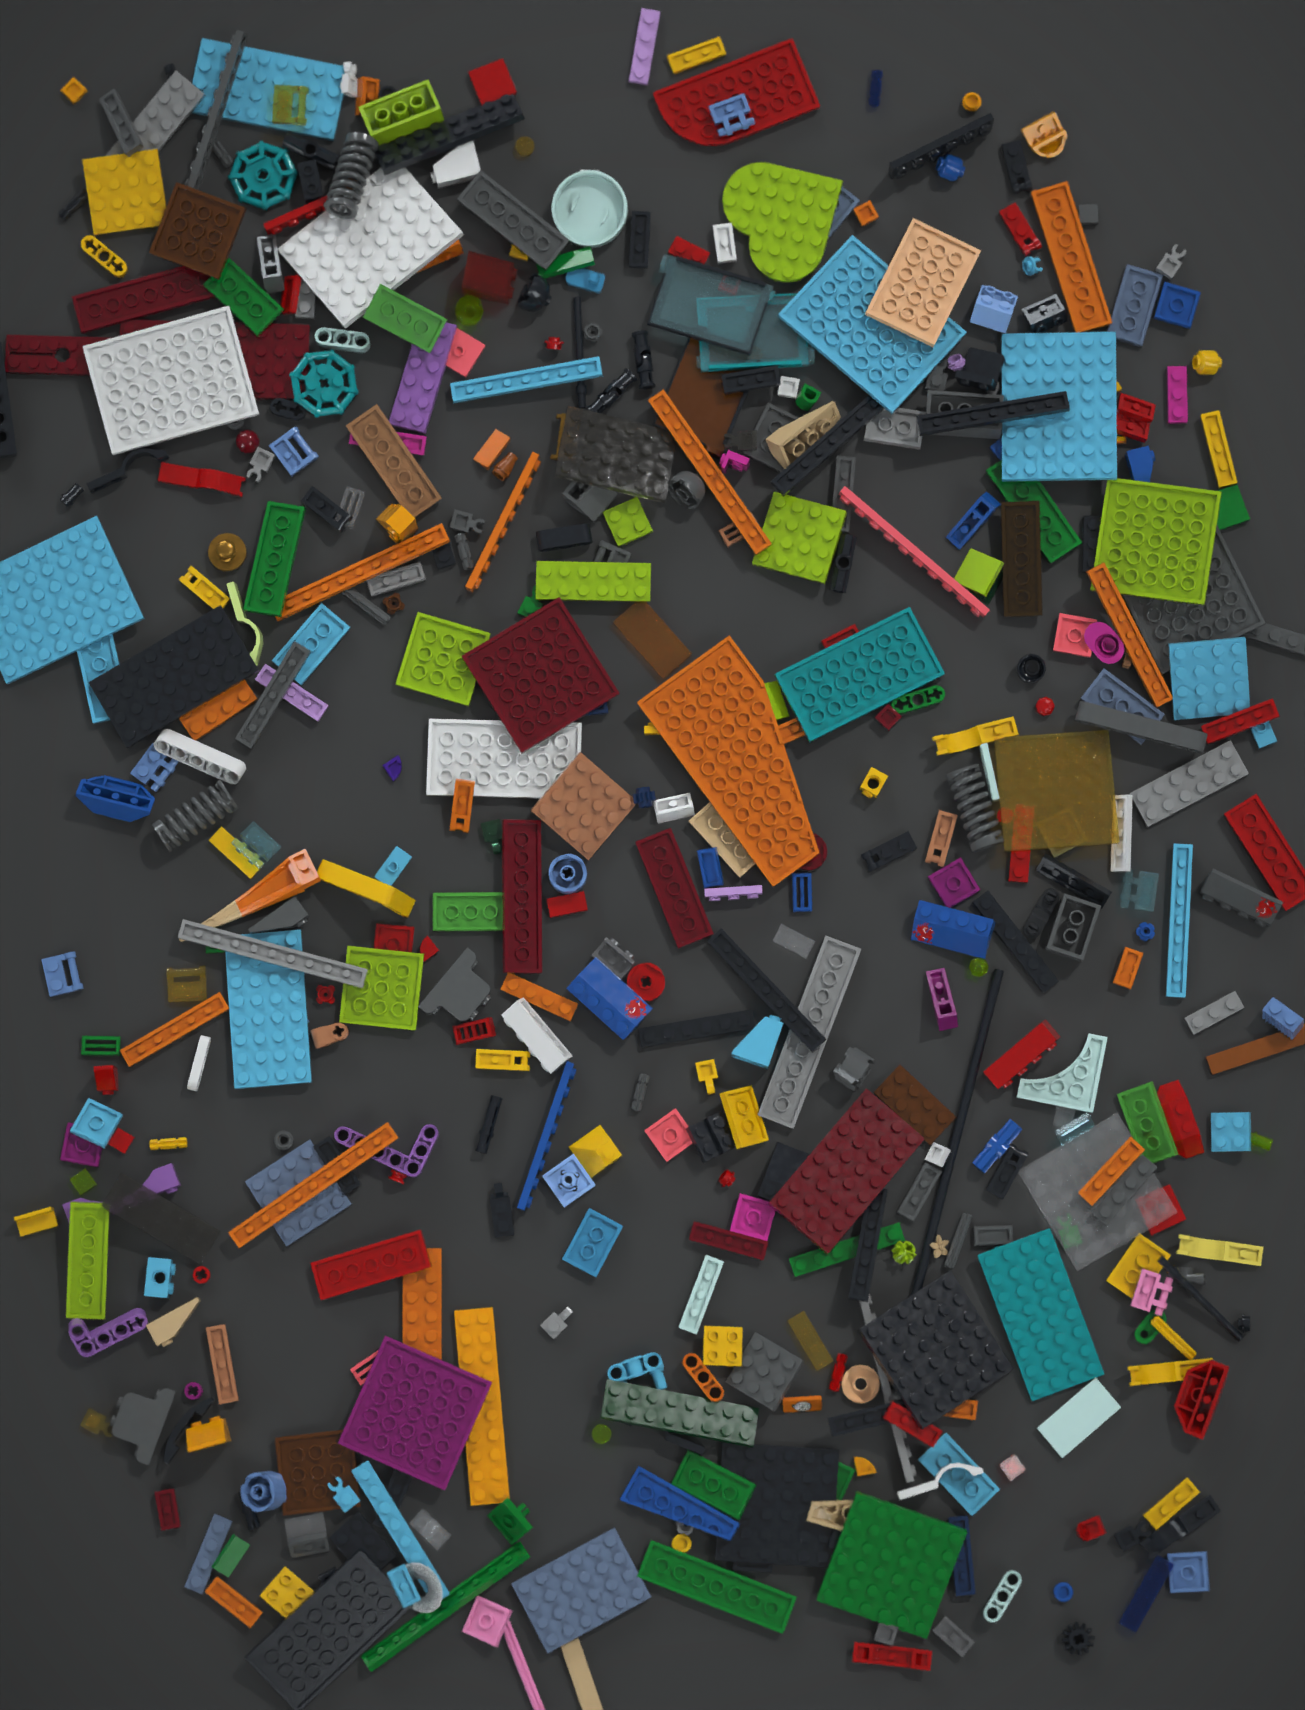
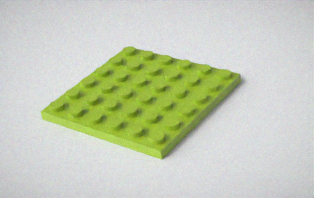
[1091,478,1222,605]

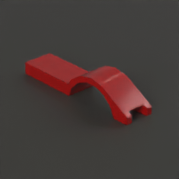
[158,462,246,497]

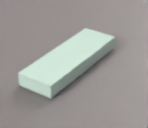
[979,743,1000,802]

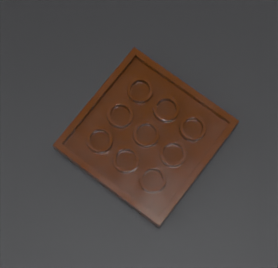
[149,182,247,280]
[275,1430,361,1516]

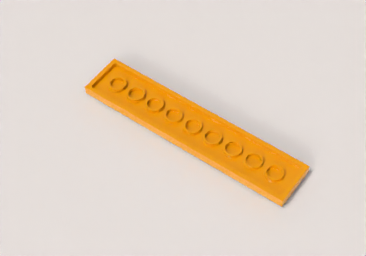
[454,1307,510,1506]

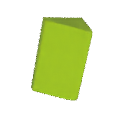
[764,681,789,721]

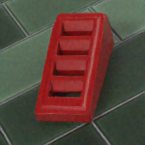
[452,1017,496,1045]

